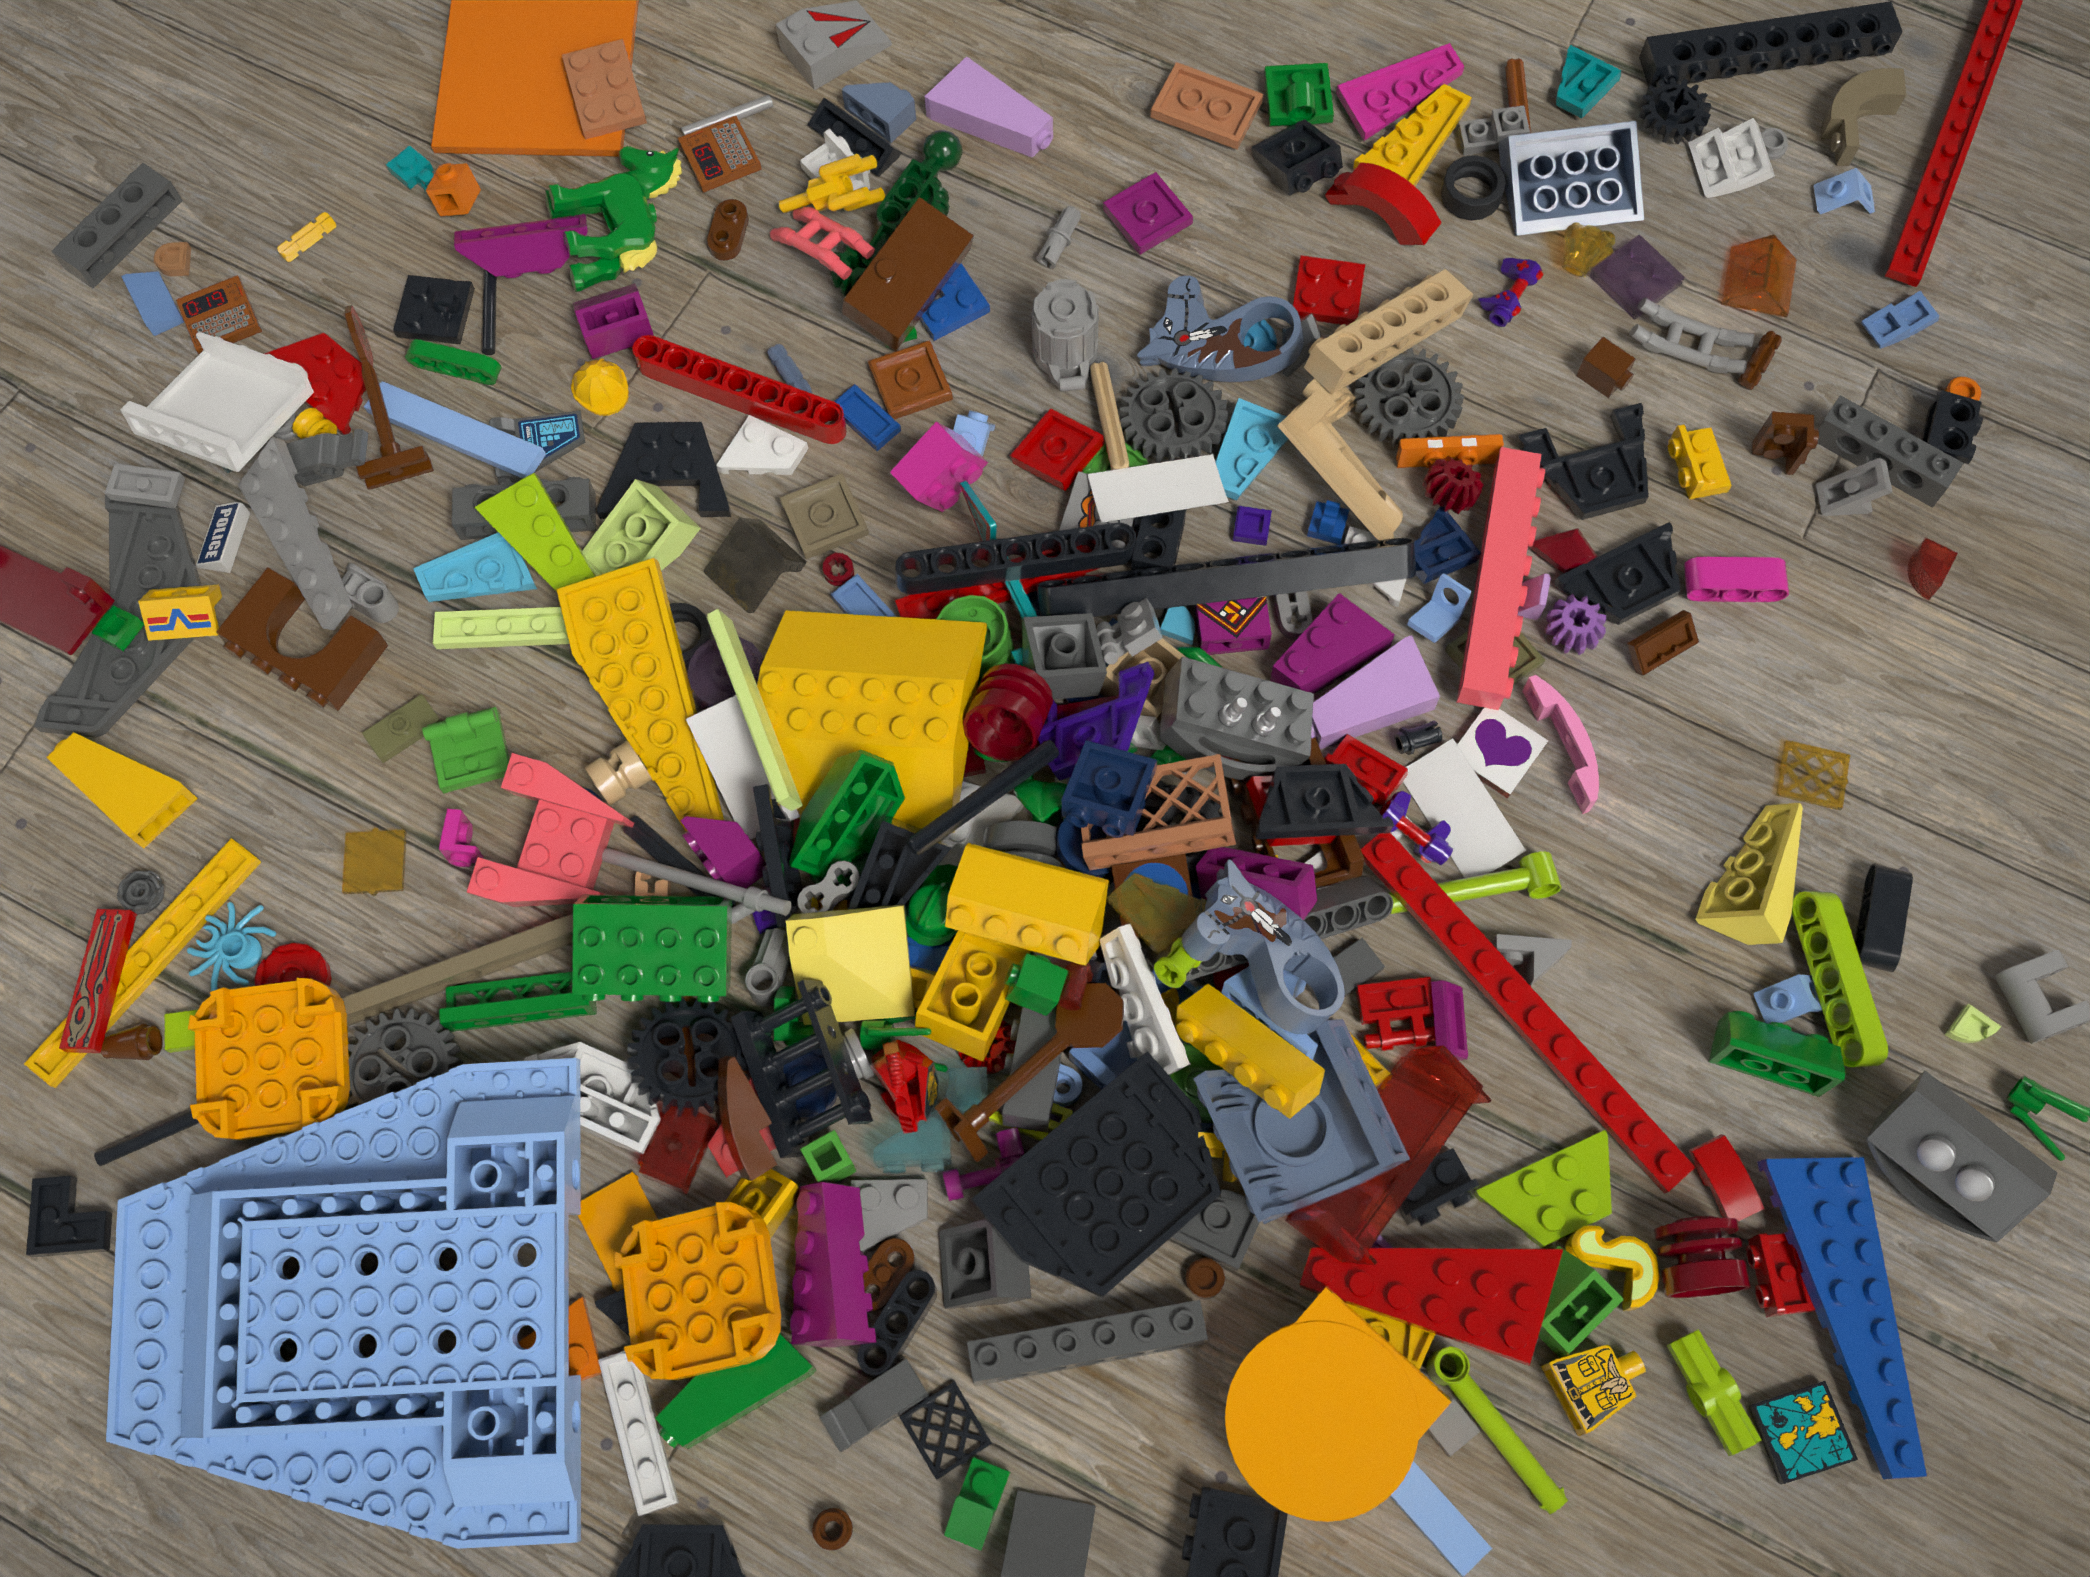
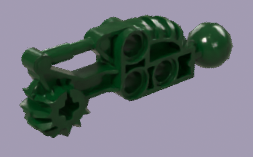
[829,130,963,297]

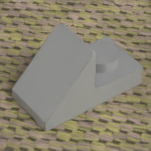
[1816,458,1893,516]
[1491,934,1572,986]

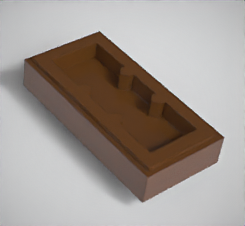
[1627,610,1699,676]

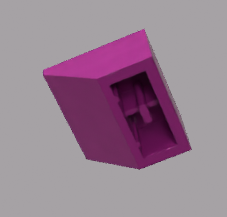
[573,283,654,359]
[680,816,766,889]

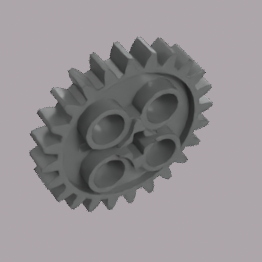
[1354,347,1464,447]
[1119,368,1228,463]
[347,1009,463,1108]

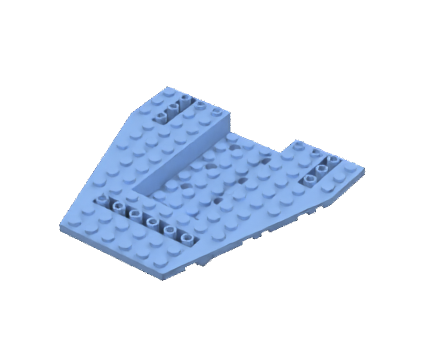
[106,1058,581,1549]

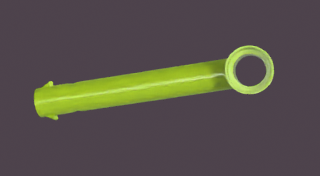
[1388,851,1562,914]
[1427,1347,1568,1515]

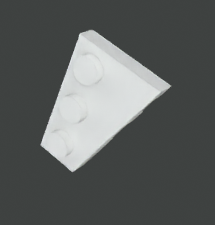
[938,781,1024,866]

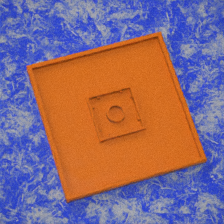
[431,0,639,157]

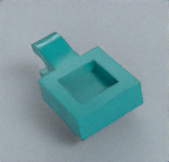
[386,145,434,192]

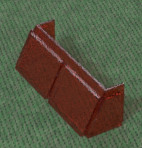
[1285,1045,1492,1265]

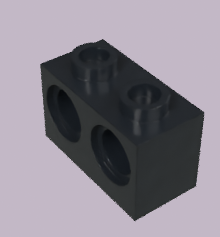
[1921,390,1983,464]
[1129,509,1187,570]

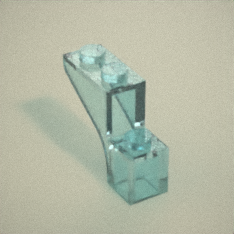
[874,1067,989,1174]

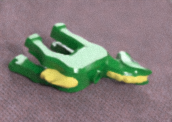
[545,146,682,292]

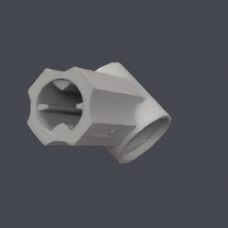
[745,928,790,1007]

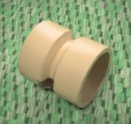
[584,741,652,806]

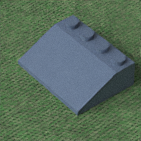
[1498,121,1644,236]

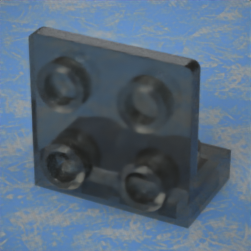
[704,517,807,613]

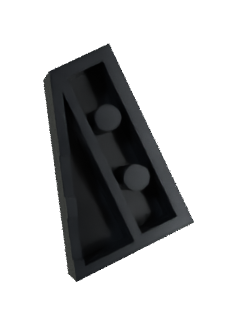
[848,816,956,909]

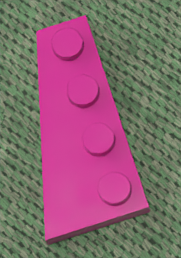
[1336,43,1464,141]

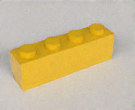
[1174,984,1325,1119]

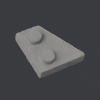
[851,1179,928,1252]

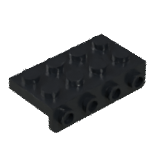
[1181,1486,1288,1577]

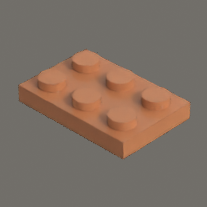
[562,39,647,139]
[1151,62,1263,150]

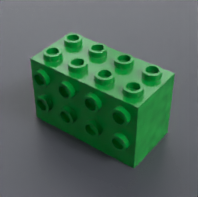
[572,894,732,1002]

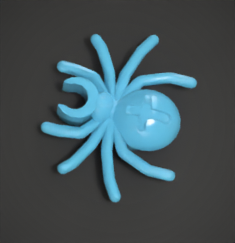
[187,902,276,991]

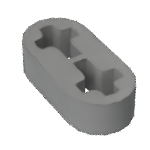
[1274,591,1312,640]

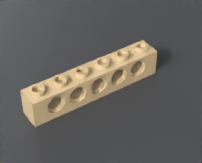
[1304,269,1473,394]

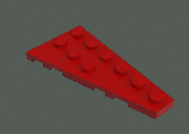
[1299,1248,1563,1366]

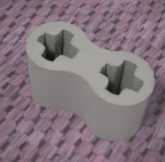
[798,861,860,913]

